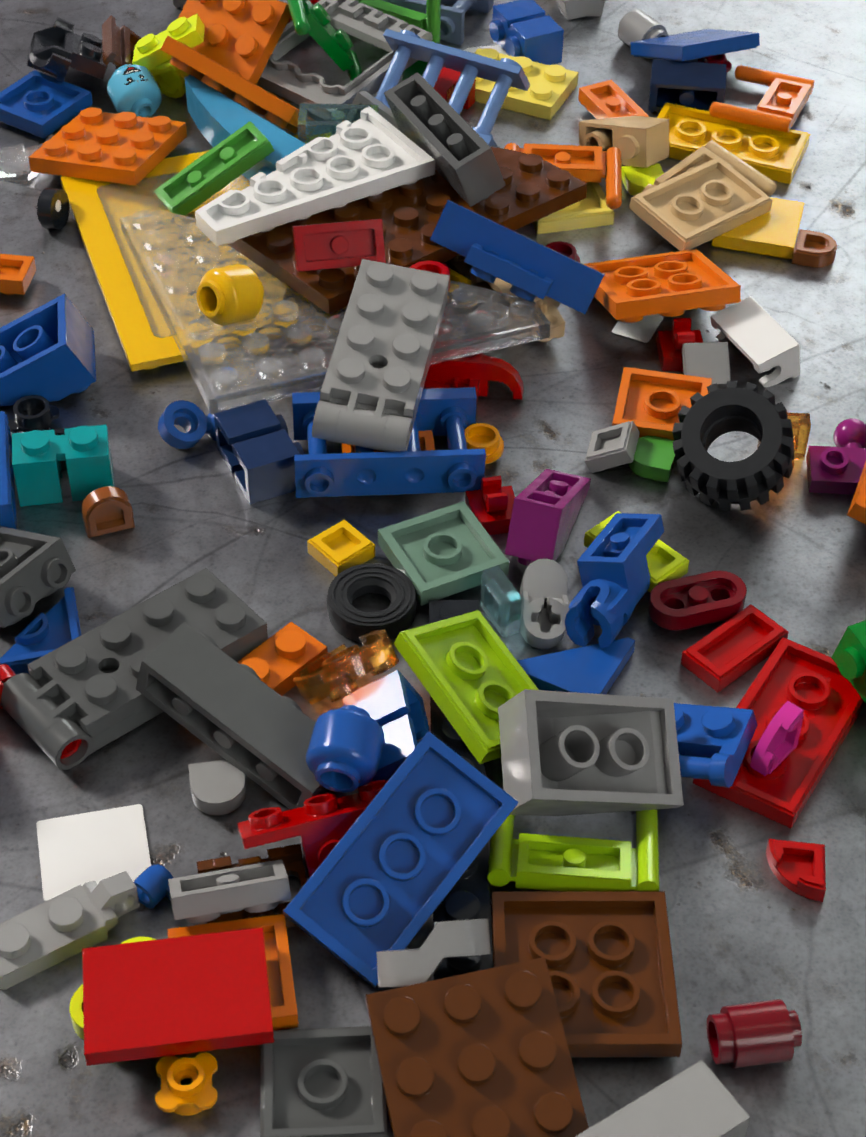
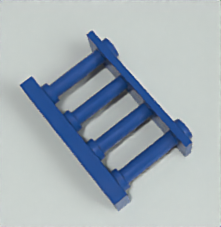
[292,387,486,498]

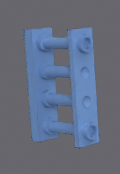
[375,29,530,147]

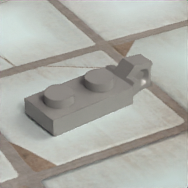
[0,871,140,990]

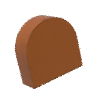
[791,229,837,268]
[82,486,135,538]

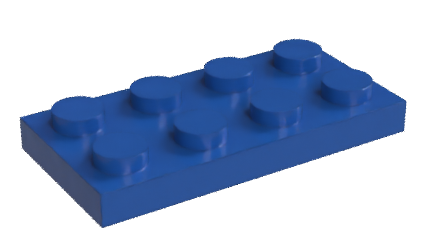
[283,731,519,988]

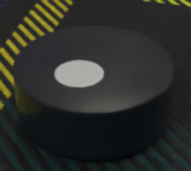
[37,188,70,230]

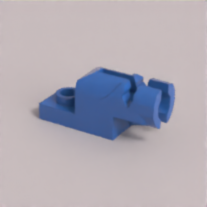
[565,513,664,648]

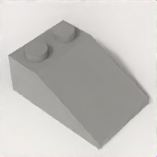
[498,689,684,816]

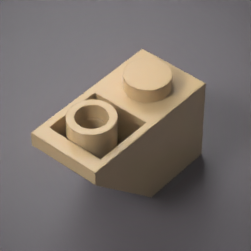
[579,116,669,168]

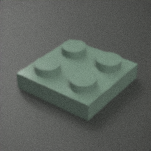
[378,501,509,606]

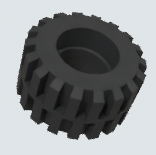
[672,381,794,511]

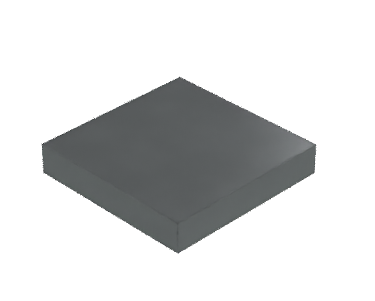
[260,1026,388,1137]

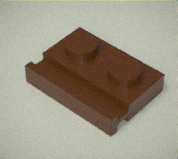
[102,15,141,69]

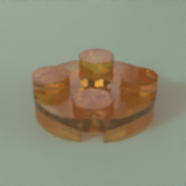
[293,630,399,705]

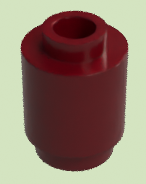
[707,999,802,1069]

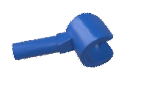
[134,864,173,909]

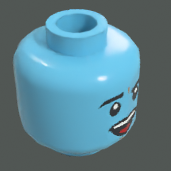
[107,64,162,118]

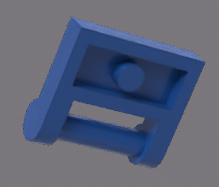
[674,703,757,788]

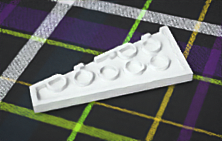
[195,106,435,246]

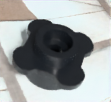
[9,395,60,433]

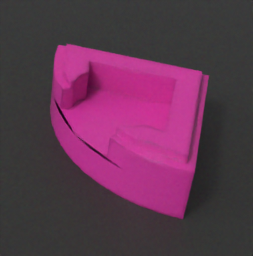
[750,701,804,776]

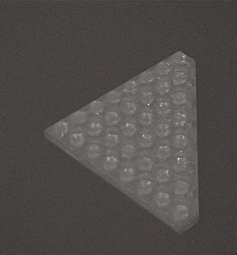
[120,210,550,415]

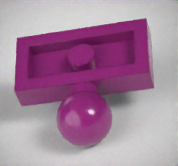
[806,418,866,495]

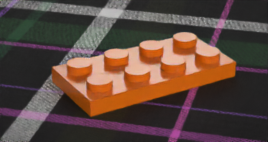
[161,35,318,134]

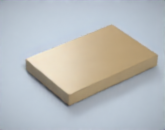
[629,157,773,251]

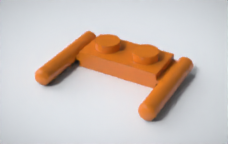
[709,65,815,133]
[504,143,622,209]

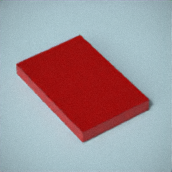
[82,927,274,1066]

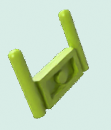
[487,809,660,891]

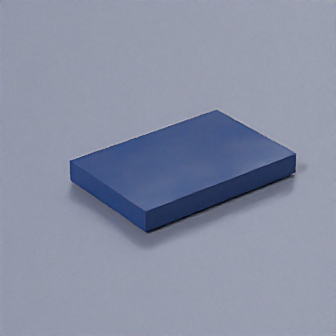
[631,29,760,61]

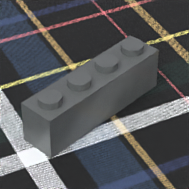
[384,72,506,207]
[136,622,329,810]

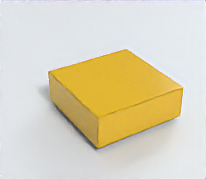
[307,519,375,577]

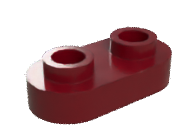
[648,571,747,630]

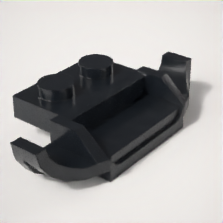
[26,17,108,83]

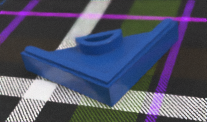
[0,587,81,675]
[517,637,635,694]

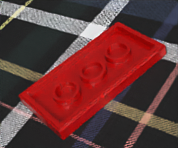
[692,637,866,828]

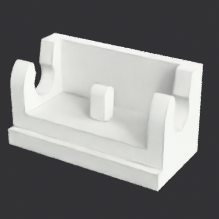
[710,296,801,387]

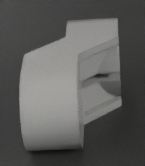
[519,559,569,650]
[376,919,491,987]

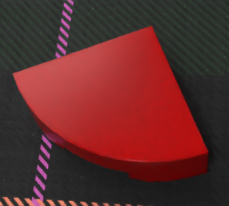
[766,839,826,902]

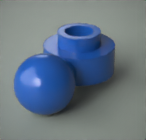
[158,400,231,449]

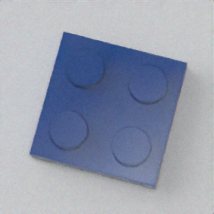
[0,70,93,138]

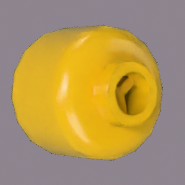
[197,264,264,326]

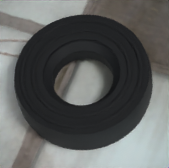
[327,563,416,643]

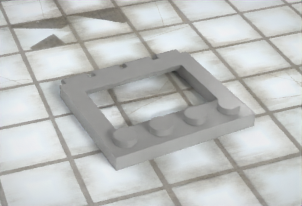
[256,0,433,123]

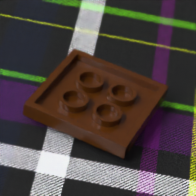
[491,891,682,1057]
[365,957,589,1137]

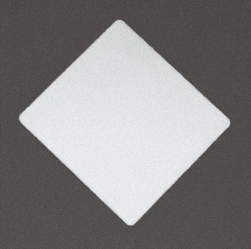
[36,804,151,901]

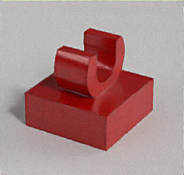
[656,318,703,372]
[465,476,515,535]

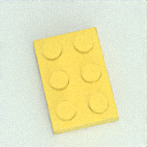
[474,48,578,120]

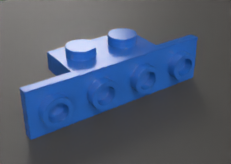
[430,200,605,314]

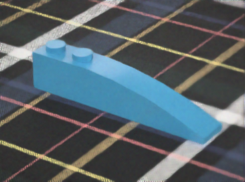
[185,75,306,181]

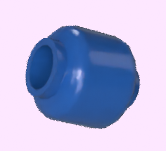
[306,705,385,793]

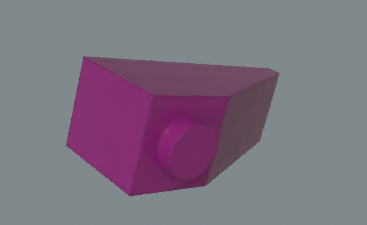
[505,469,591,566]

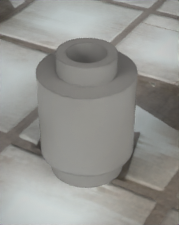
[618,9,669,47]

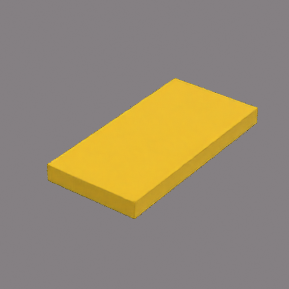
[657,103,810,184]

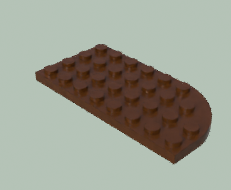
[228,147,587,314]

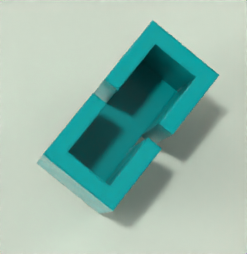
[12,424,114,507]

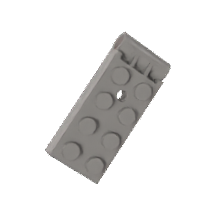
[312,259,450,452]

